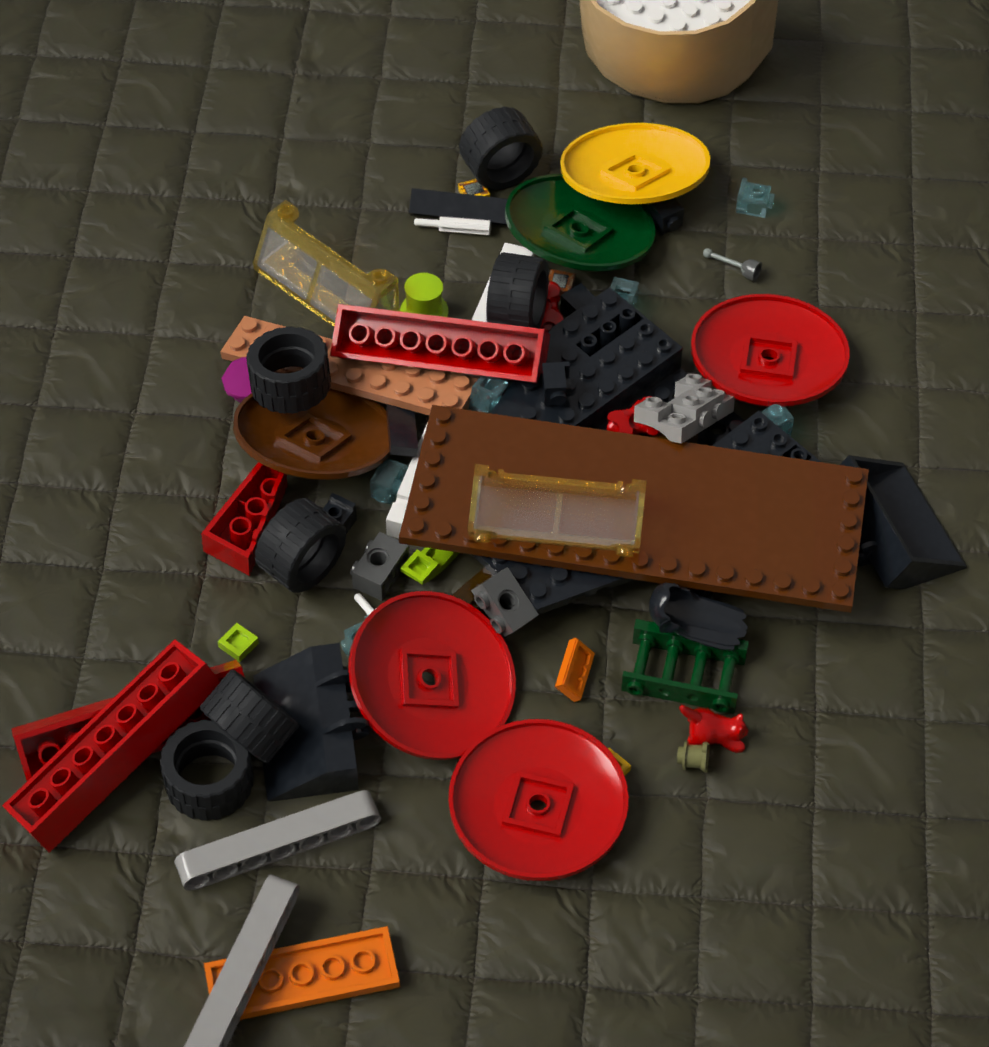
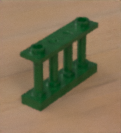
[621,619,749,714]

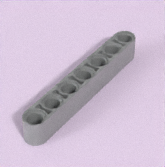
[174,790,381,891]
[184,874,300,1047]

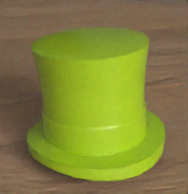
[400,273,448,317]

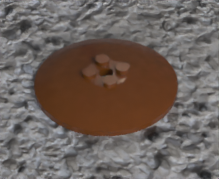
[233,389,391,480]

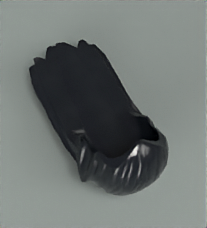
[649,582,748,650]

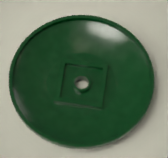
[505,174,655,271]

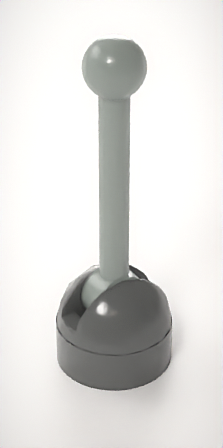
[703,248,762,281]

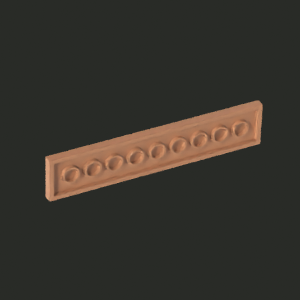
[220,316,481,415]

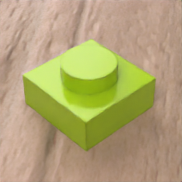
[218,623,259,662]

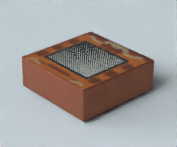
[549,269,576,297]

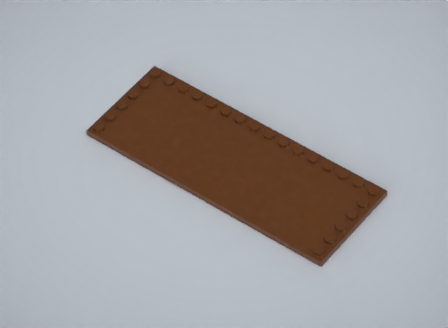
[399,405,869,613]

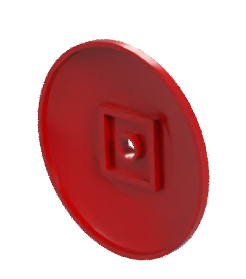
[691,294,850,407]
[348,591,516,760]
[449,719,629,881]

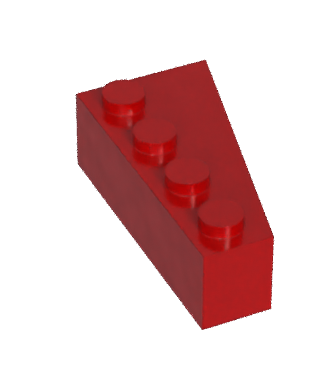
[201,462,288,576]

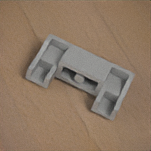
[634,374,735,444]

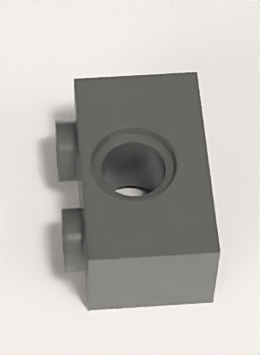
[350,532,409,601]
[471,567,539,638]

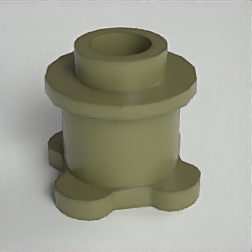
[677,741,710,773]

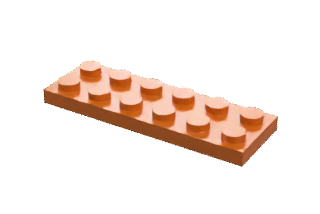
[204,926,400,1020]

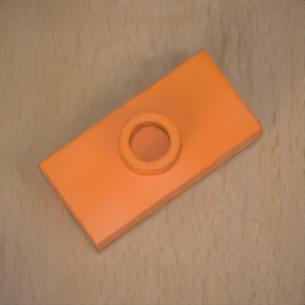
[555,638,595,702]

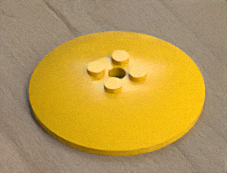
[560,123,710,204]

